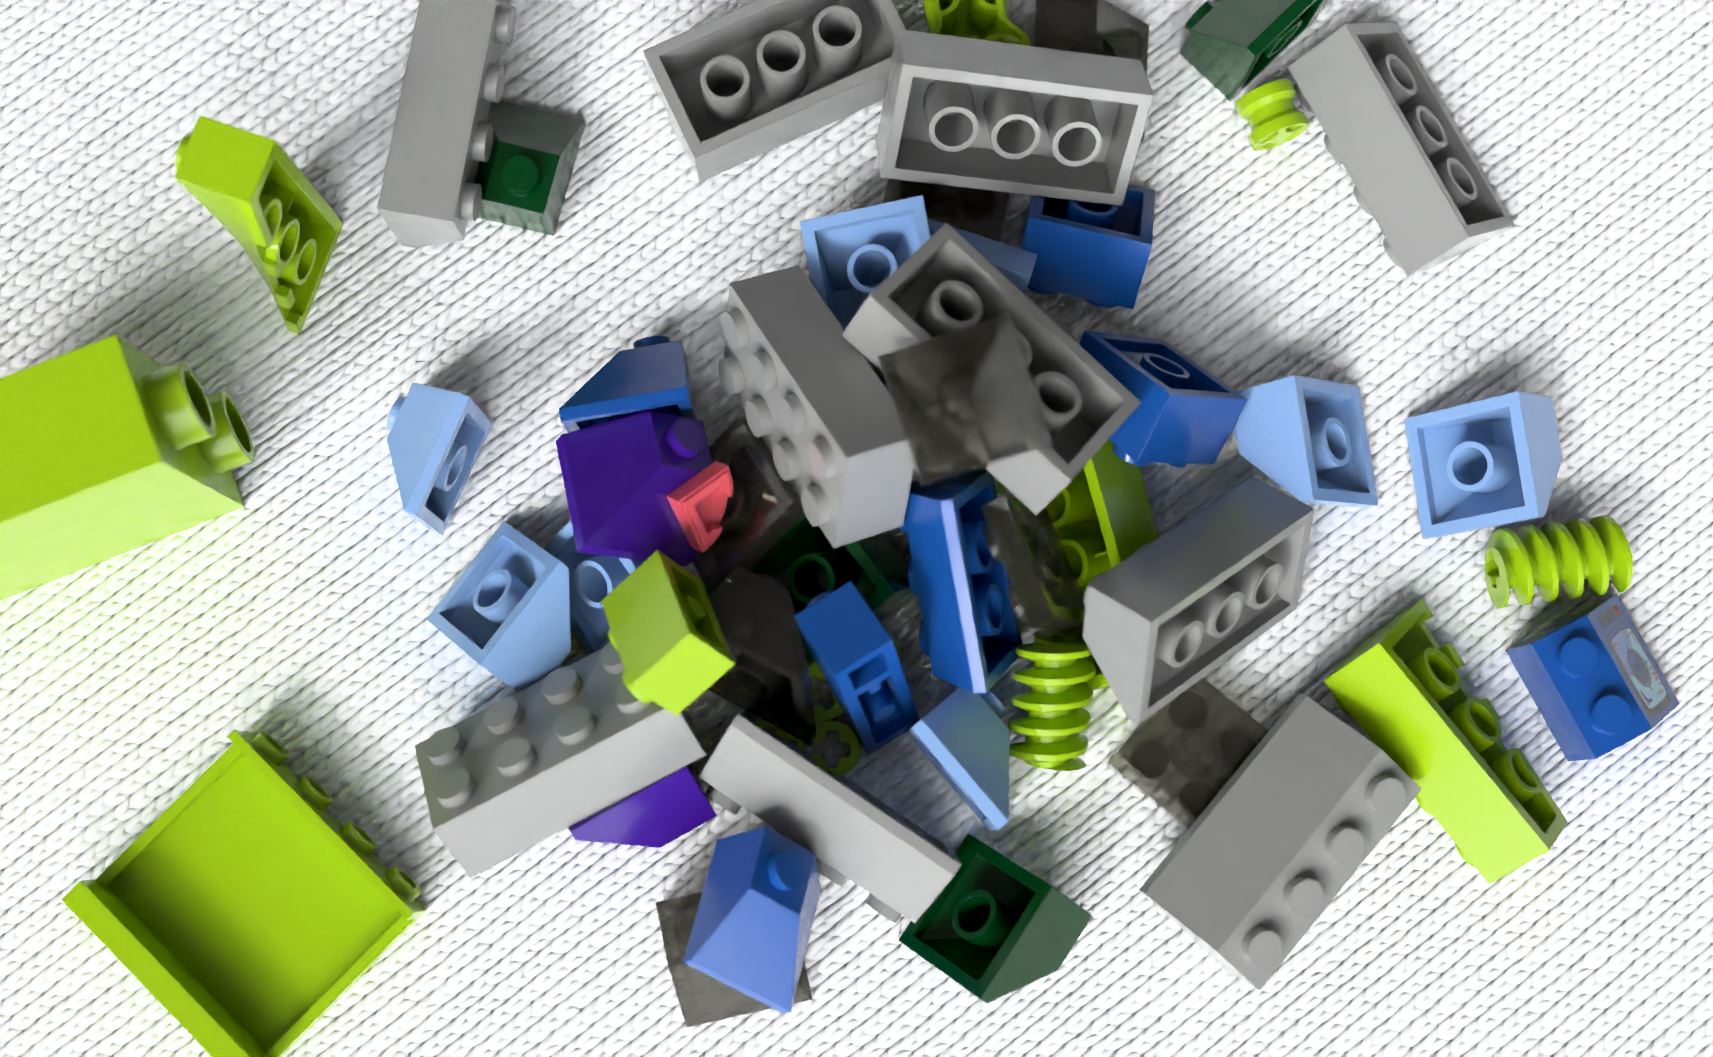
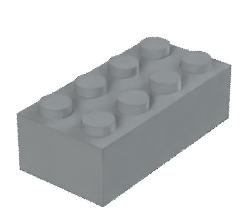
[643,0,906,183]
[876,29,1154,206]
[842,223,1141,515]
[718,265,919,548]
[415,642,706,879]

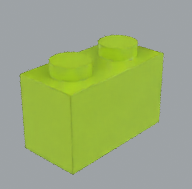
[601,550,735,716]

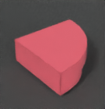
[666,461,733,553]

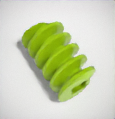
[1484,515,1633,609]
[1008,630,1096,771]

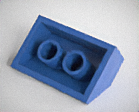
[900,469,1023,694]

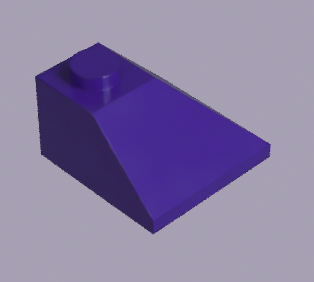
[556,410,713,567]
[568,763,717,848]

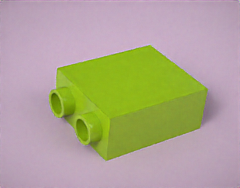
[0,334,255,601]

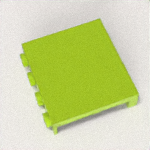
[61,730,427,1057]

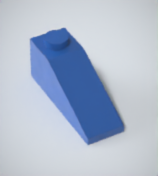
[794,581,920,756]

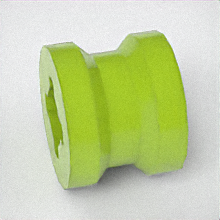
[1235,79,1310,151]

